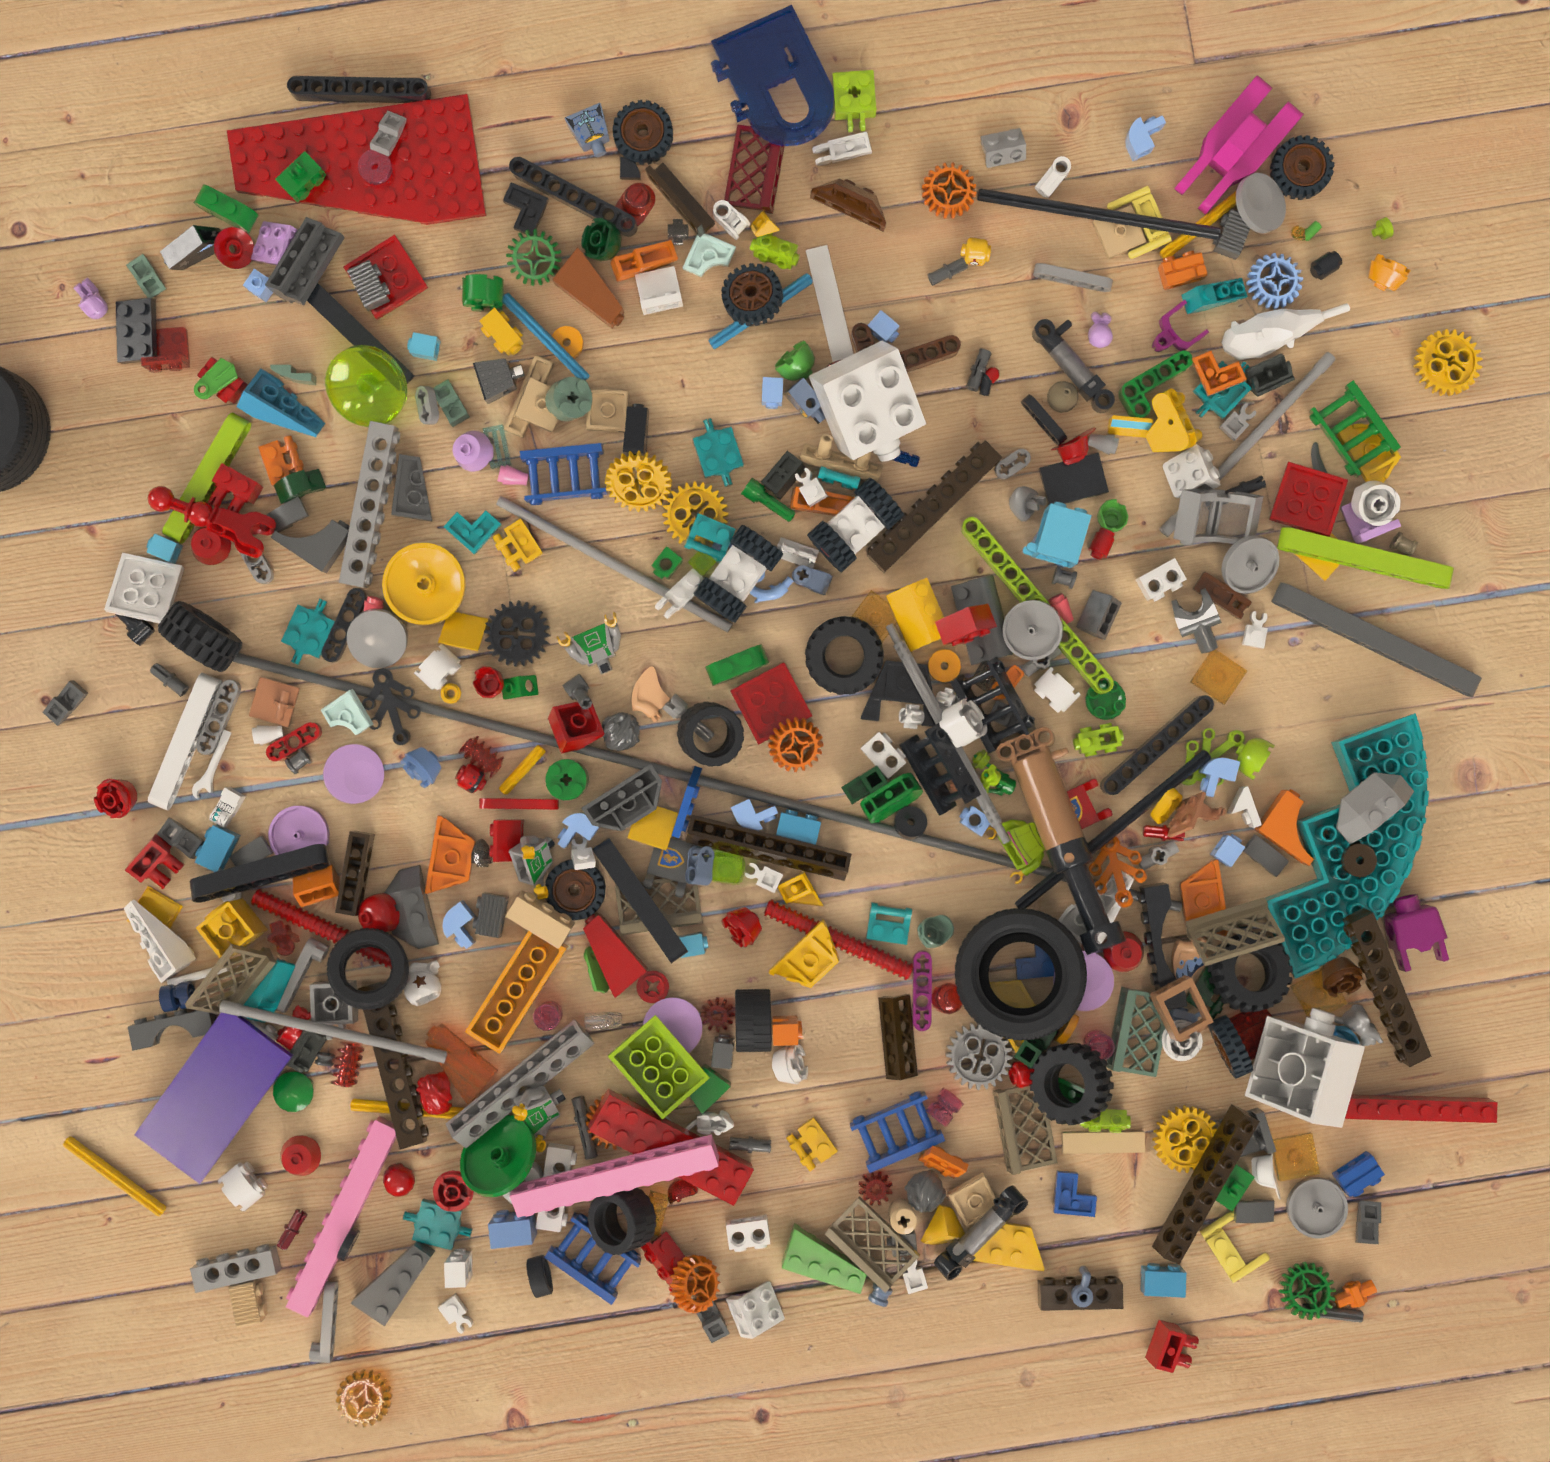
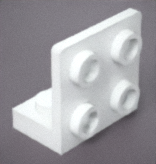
[635,266,683,315]
[726,1281,785,1339]

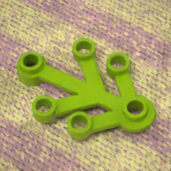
[1182,728,1245,786]

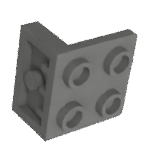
[1219,1107,1277,1157]

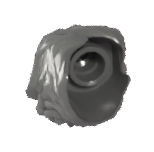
[602,712,640,751]
[904,1170,946,1213]

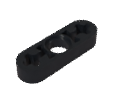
[1021,394,1067,446]

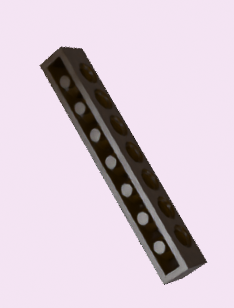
[867,440,1002,573]
[686,815,852,881]
[1342,908,1432,1067]
[358,981,429,1150]
[1152,1104,1260,1265]

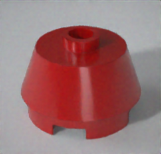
[191,526,232,565]
[94,779,137,818]
[722,907,762,948]
[1103,931,1144,972]
[280,1135,321,1176]
[433,1170,474,1212]

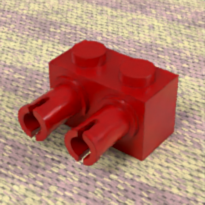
[207,463,264,513]
[125,834,185,889]
[1145,1320,1199,1373]

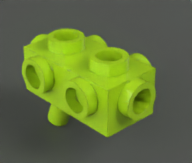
[750,233,800,270]
[1073,723,1124,757]
[1080,1109,1131,1133]

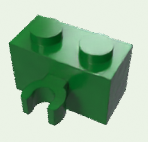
[275,151,326,203]
[1216,1164,1255,1211]

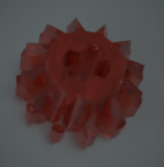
[700,997,735,1033]
[858,1170,893,1206]

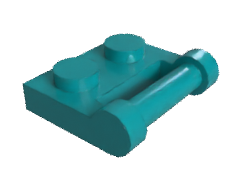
[818,466,861,490]
[684,513,736,562]
[866,902,912,945]

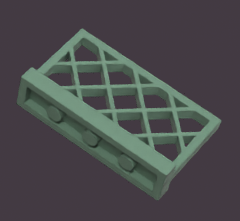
[1106,987,1169,1077]

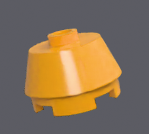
[1368,254,1411,291]

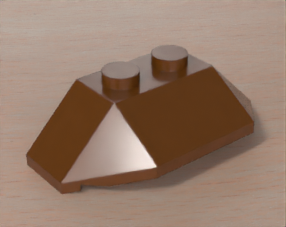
[810,178,886,232]

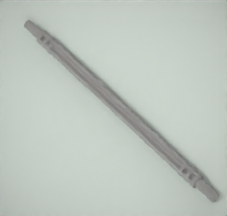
[886,623,1011,844]

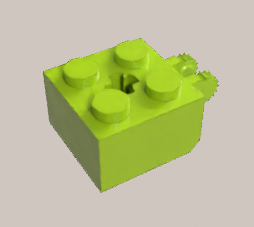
[832,70,876,132]

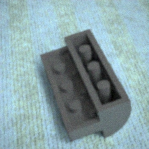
[265,217,345,305]
[951,575,1014,665]

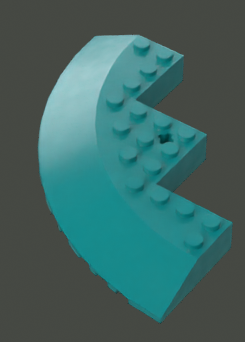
[1265,713,1429,979]

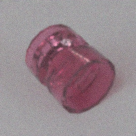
[533,1001,563,1031]
[1083,1030,1115,1060]
[926,1087,964,1127]

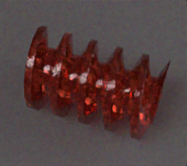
[458,735,504,779]
[330,1042,365,1087]

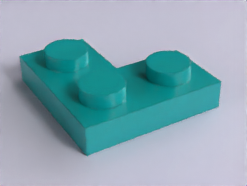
[444,510,502,555]

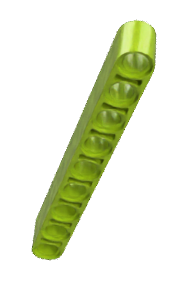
[1277,527,1454,589]

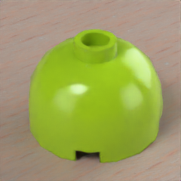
[1235,738,1275,780]

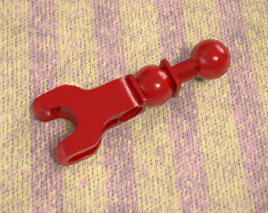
[147,486,277,558]

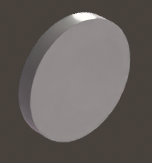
[1236,173,1286,233]
[1222,535,1279,594]
[1003,600,1063,660]
[347,609,408,668]
[1286,1177,1348,1238]

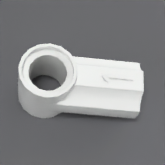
[1035,156,1071,199]

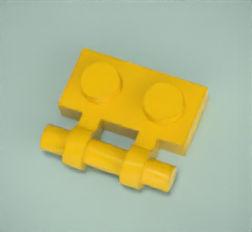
[492,519,543,572]
[786,1117,838,1171]

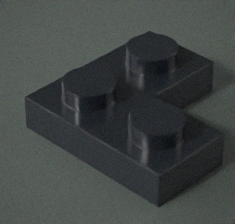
[503,182,549,236]

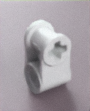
[713,200,751,240]

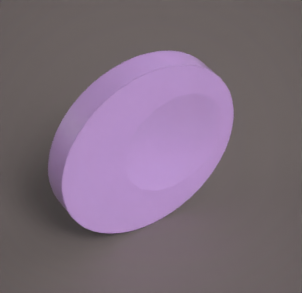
[323,744,384,804]
[268,806,329,855]
[1053,951,1114,1011]
[643,998,702,1053]

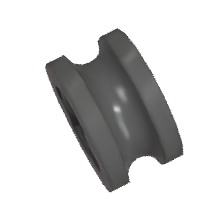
[315,1052,335,1066]

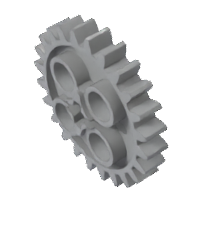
[945,1023,1013,1090]

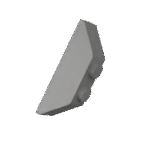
[1336,773,1414,844]

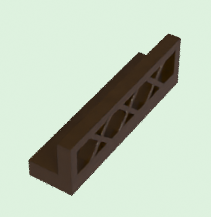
[645,163,715,237]
[878,994,918,1080]

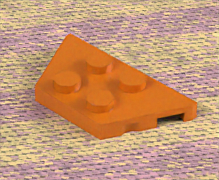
[425,815,476,894]
[1179,859,1229,937]

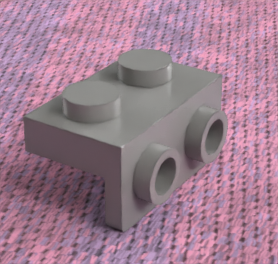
[981,128,1026,168]

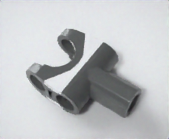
[1171,588,1222,654]

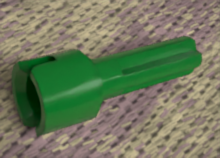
[741,478,795,522]

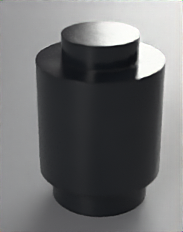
[1310,251,1343,280]

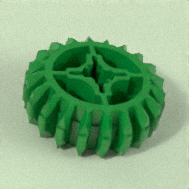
[506,229,562,286]
[1278,1262,1336,1320]

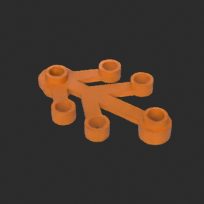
[1089,836,1147,908]

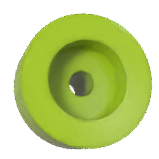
[1371,217,1394,240]

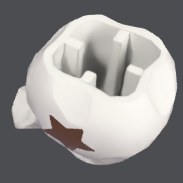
[404,960,441,1006]

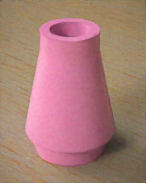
[498,464,529,486]

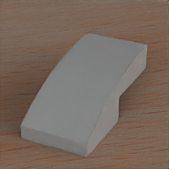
[370,111,406,156]

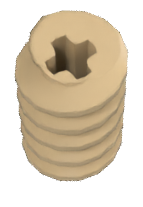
[888,1199,917,1234]

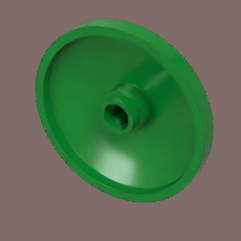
[460,1115,537,1197]

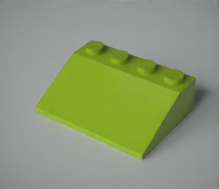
[608,1015,710,1120]

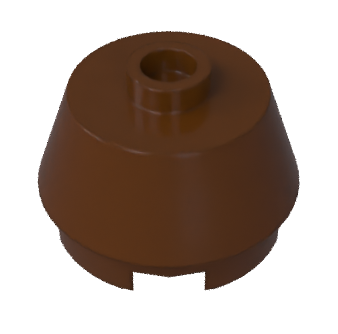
[1322,957,1364,997]

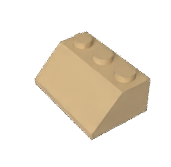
[505,890,575,949]

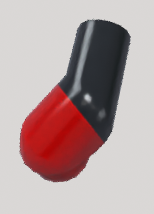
[979,367,1000,396]

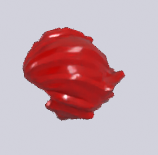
[416,1071,452,1115]

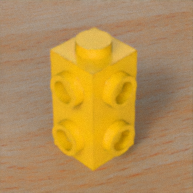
[479,308,524,356]

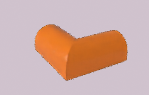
[1192,351,1247,396]

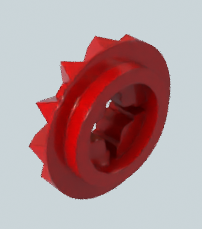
[636,970,669,1003]

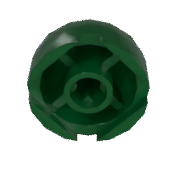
[581,218,622,261]

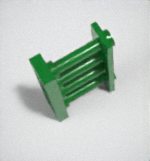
[1309,380,1401,478]

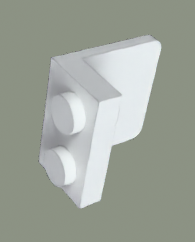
[1163,444,1221,498]

